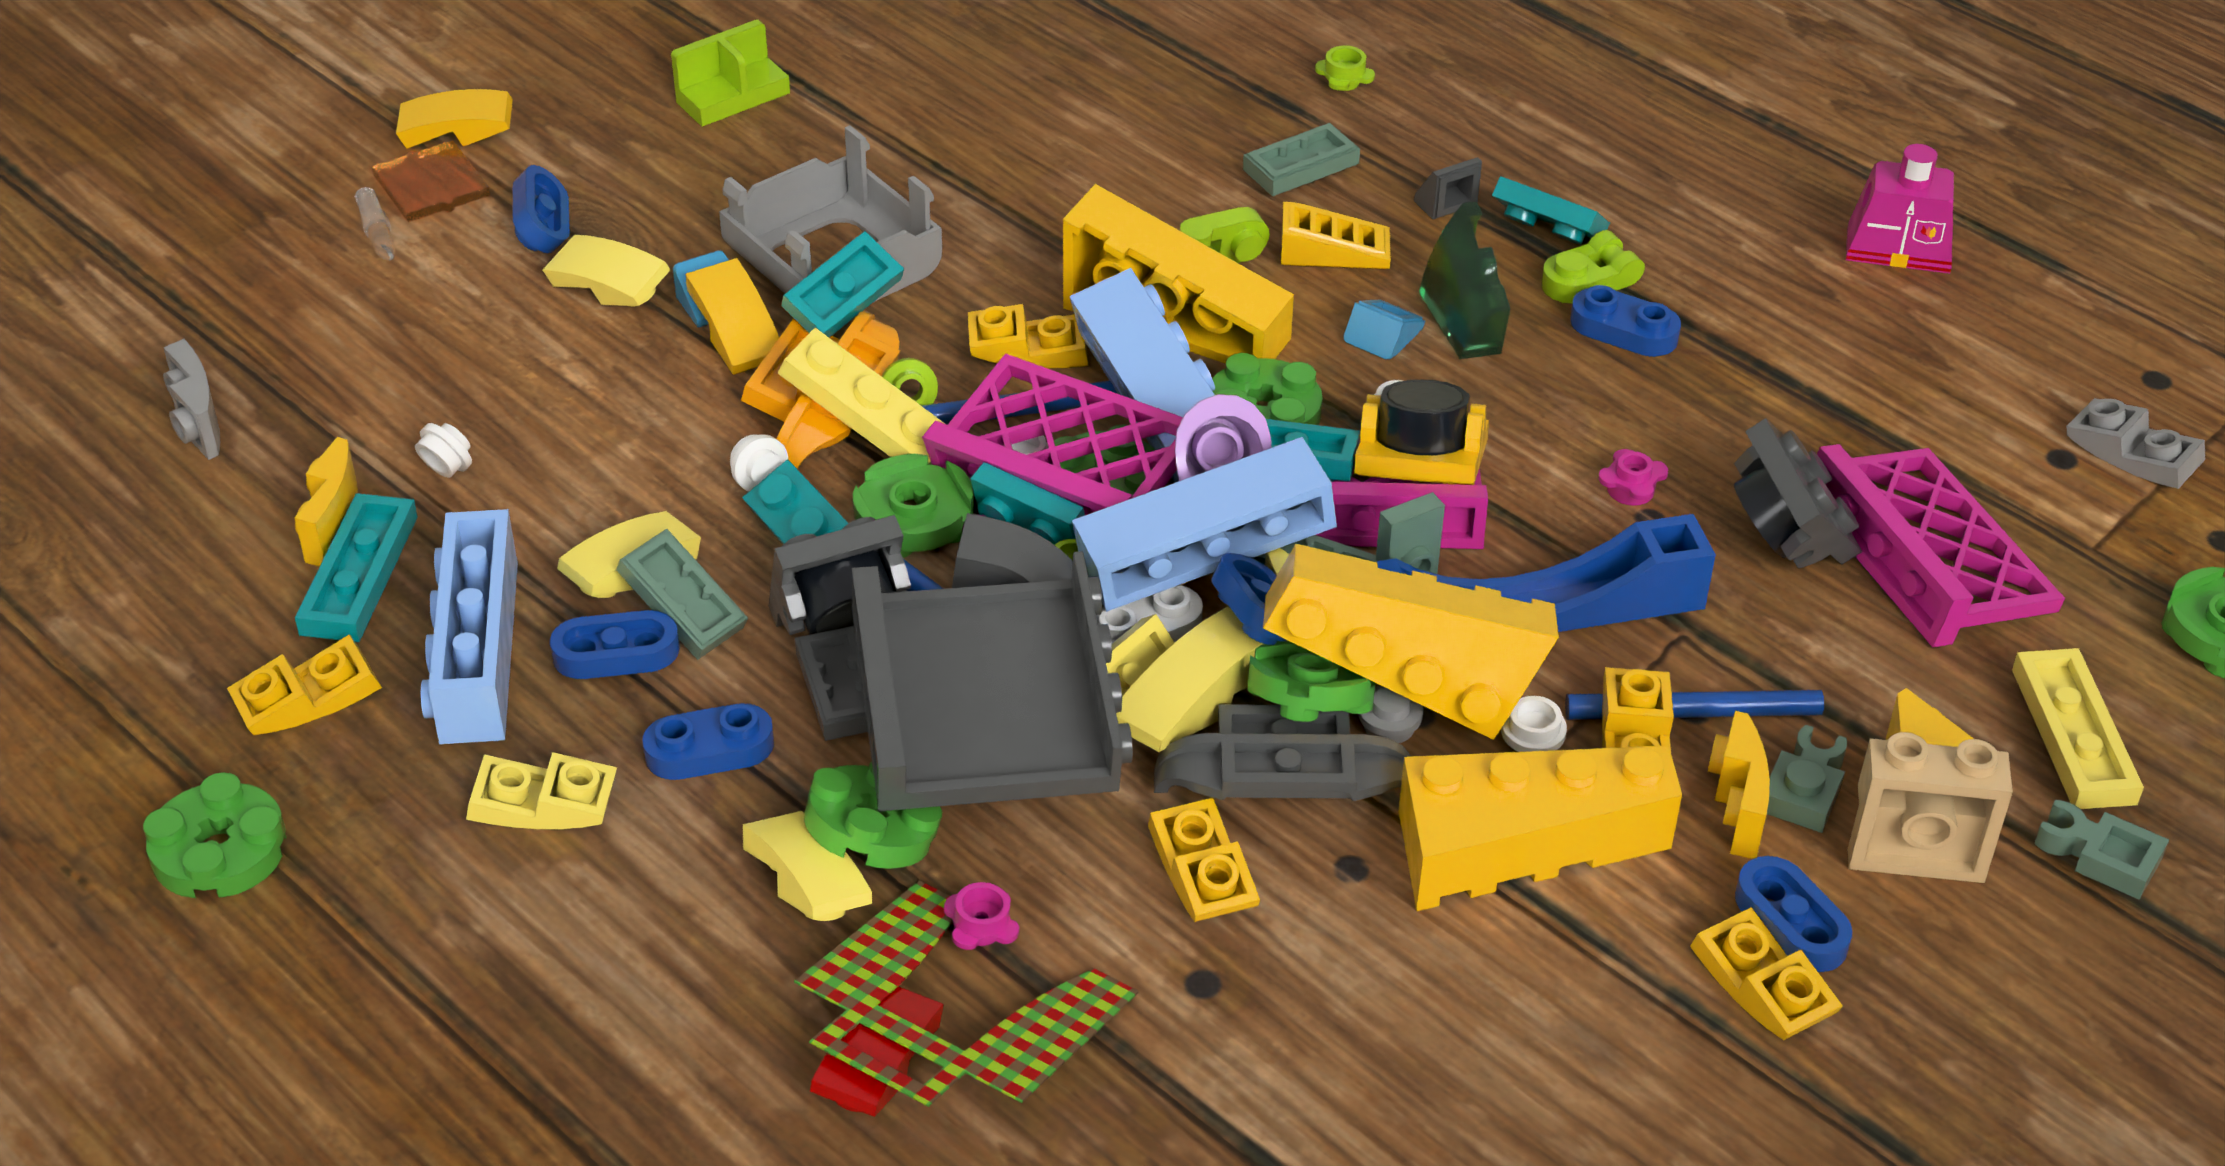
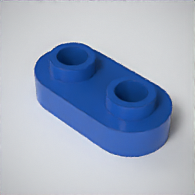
[512,165,570,253]
[1570,285,1681,357]
[1211,553,1288,645]
[550,610,680,679]
[642,703,774,780]
[1735,856,1853,972]

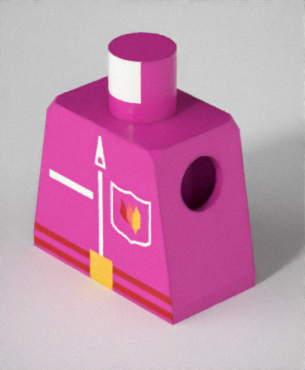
[1846,144,1954,274]

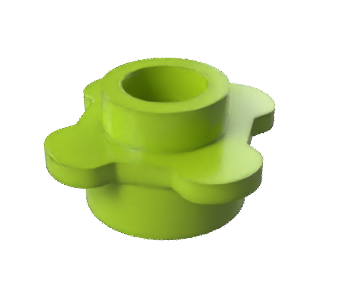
[1315,45,1375,91]

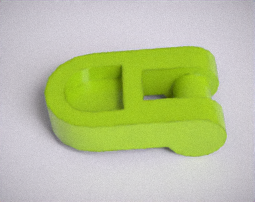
[1180,207,1270,263]
[1542,230,1645,303]

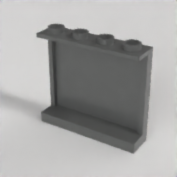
[852,551,1133,811]

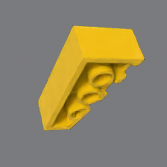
[1063,184,1294,364]
[1263,544,1559,740]
[1398,745,1682,911]

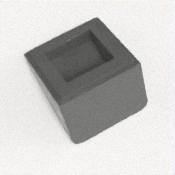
[1414,157,1482,219]

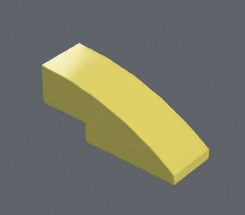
[1116,607,1263,752]

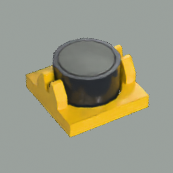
[1354,379,1489,485]

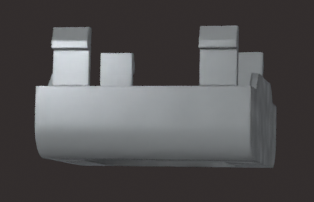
[719,125,942,302]

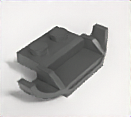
[1154,704,1411,801]

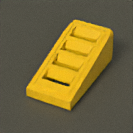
[1281,201,1391,269]

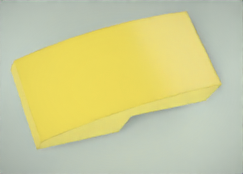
[543,235,670,307]
[557,511,701,598]
[466,752,617,829]
[743,811,872,921]

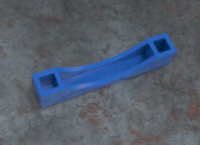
[1375,514,1716,632]

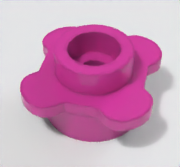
[1598,449,1668,506]
[944,882,1019,950]

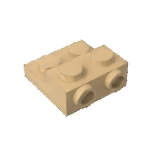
[1847,732,2013,883]

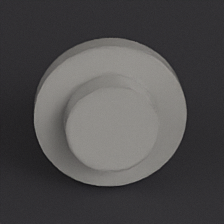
[1358,686,1423,743]

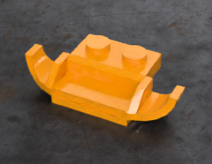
[741,310,900,469]

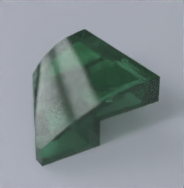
[1419,202,1511,359]

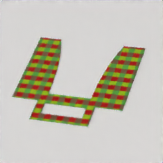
[794,880,1139,1107]

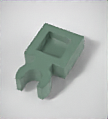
[1767,725,1847,833]
[2034,800,2169,900]

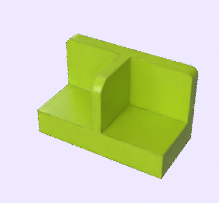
[671,19,790,127]

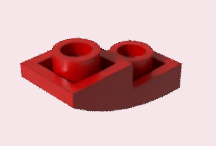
[810,986,944,1117]

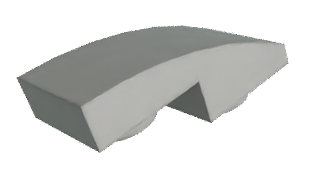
[163,339,221,460]
[2066,398,2205,489]

